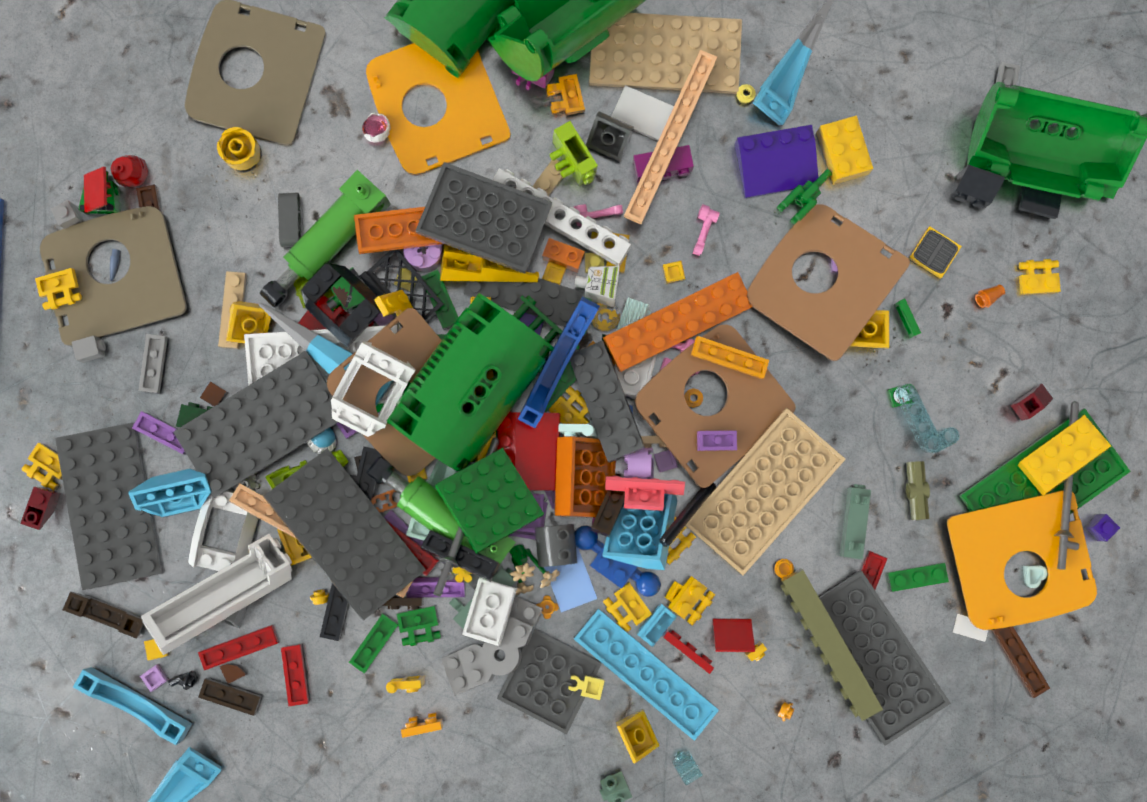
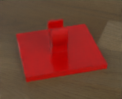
[84,166,111,213]
[712,619,755,652]

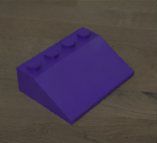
[735,125,819,198]

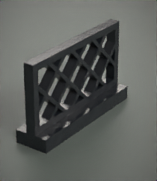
[359,250,445,328]

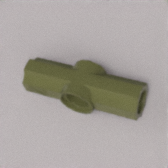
[906,461,930,520]

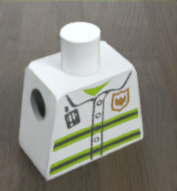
[575,266,620,307]

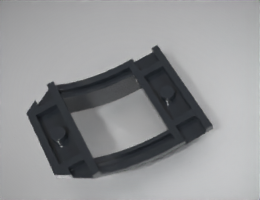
[301,263,381,348]

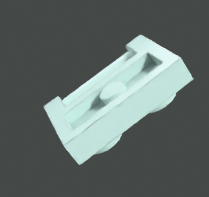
[558,424,599,439]

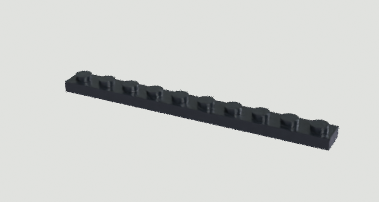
[320,446,382,641]

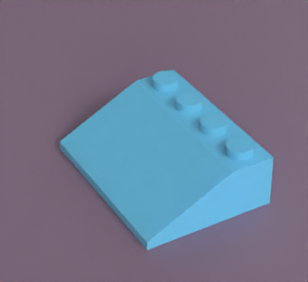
[603,494,678,570]

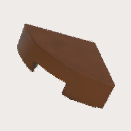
[219,664,247,684]

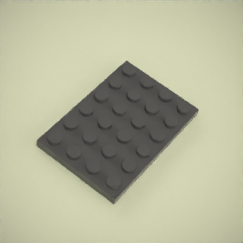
[415,162,552,274]

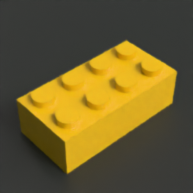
[1018,415,1111,496]

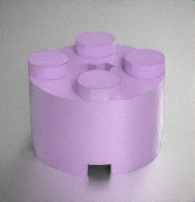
[403,244,443,272]
[624,448,654,479]

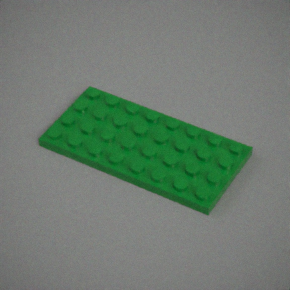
[959,408,1131,514]

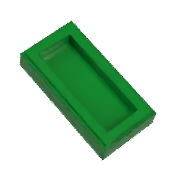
[894,298,921,338]

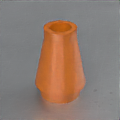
[975,284,1005,308]

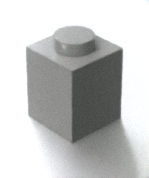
[51,200,84,229]
[72,336,106,362]

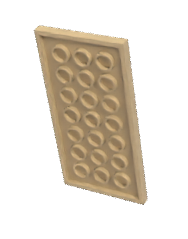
[589,13,742,94]
[686,408,846,575]

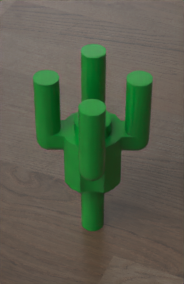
[777,169,832,224]

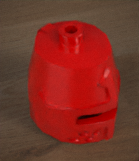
[110,155,148,188]

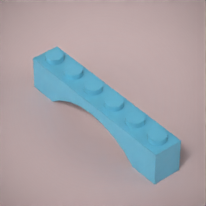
[73,667,192,745]

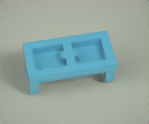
[636,603,677,647]

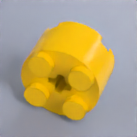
[217,127,260,170]

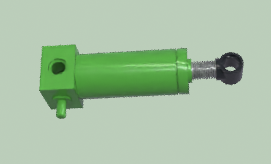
[260,170,391,308]
[366,457,516,564]

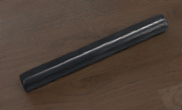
[659,483,716,547]

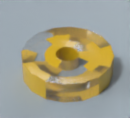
[591,303,620,332]

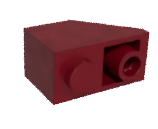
[1010,383,1053,421]
[20,487,61,530]

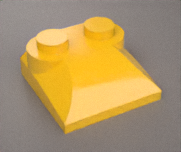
[226,301,271,343]

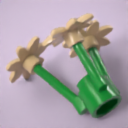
[509,544,560,595]

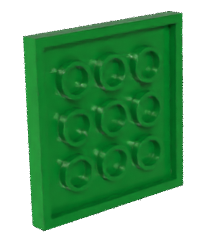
[435,448,544,554]

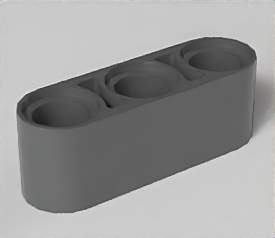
[278,192,302,247]

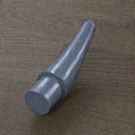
[110,249,120,281]

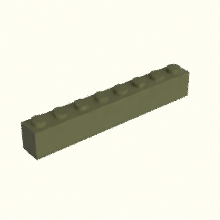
[780,568,883,721]

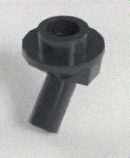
[168,671,197,690]

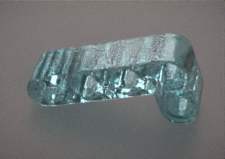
[895,384,960,453]

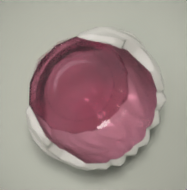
[362,113,391,142]

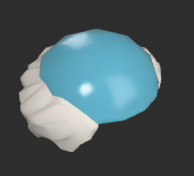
[307,428,336,454]

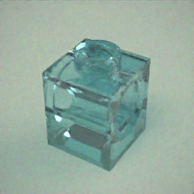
[672,751,703,785]

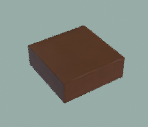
[200,382,228,406]

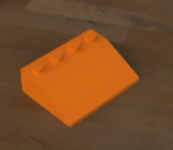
[555,436,616,518]

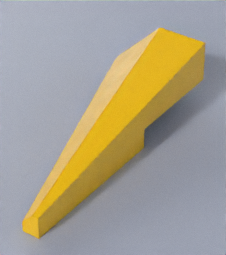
[440,244,539,282]

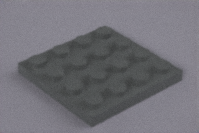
[497,629,602,734]

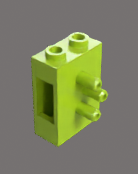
[549,121,598,186]

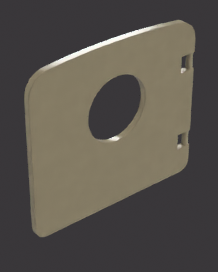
[185,0,326,146]
[40,206,187,346]

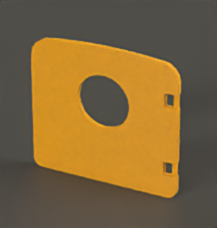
[366,43,511,175]
[947,490,1097,630]

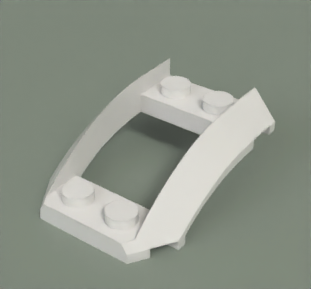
[331,341,415,437]
[188,490,259,571]

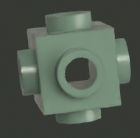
[599,771,632,802]

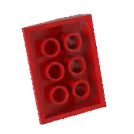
[498,412,560,491]

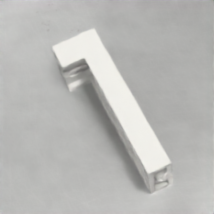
[141,534,293,655]

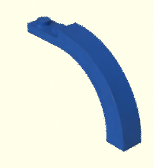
[518,296,600,428]

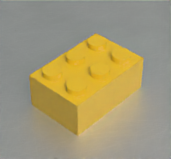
[816,115,874,185]

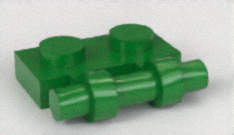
[396,606,441,646]

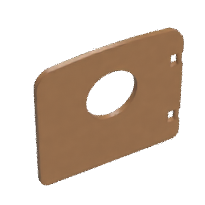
[747,204,910,361]
[327,308,471,476]
[635,324,796,488]

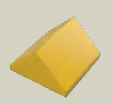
[850,310,889,348]
[616,710,660,763]

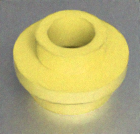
[737,84,756,103]

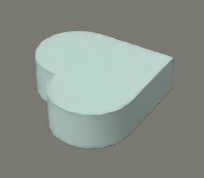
[1023,565,1048,588]

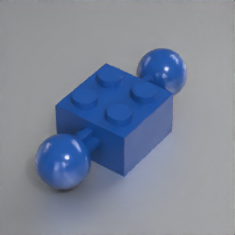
[575,525,661,597]

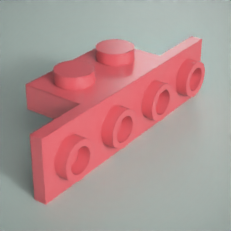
[605,476,685,511]

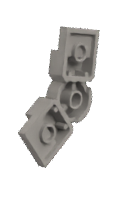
[441,596,543,696]

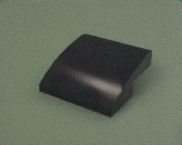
[1018,186,1062,219]

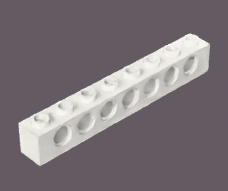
[492,168,631,266]

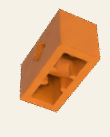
[542,238,585,273]

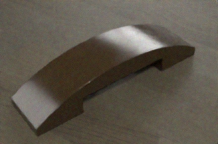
[62,591,143,639]

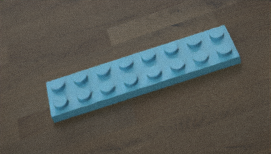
[574,608,719,741]

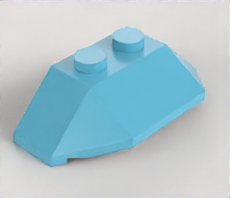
[128,469,211,517]

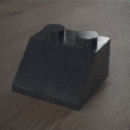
[950,164,1005,208]

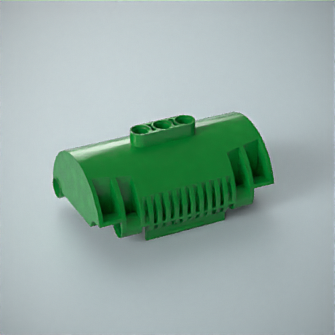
[384,0,515,78]
[488,0,646,81]
[967,82,1147,201]
[386,293,555,472]

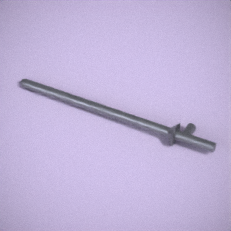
[1054,401,1079,570]
[433,438,499,597]

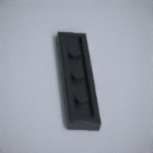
[421,530,500,582]

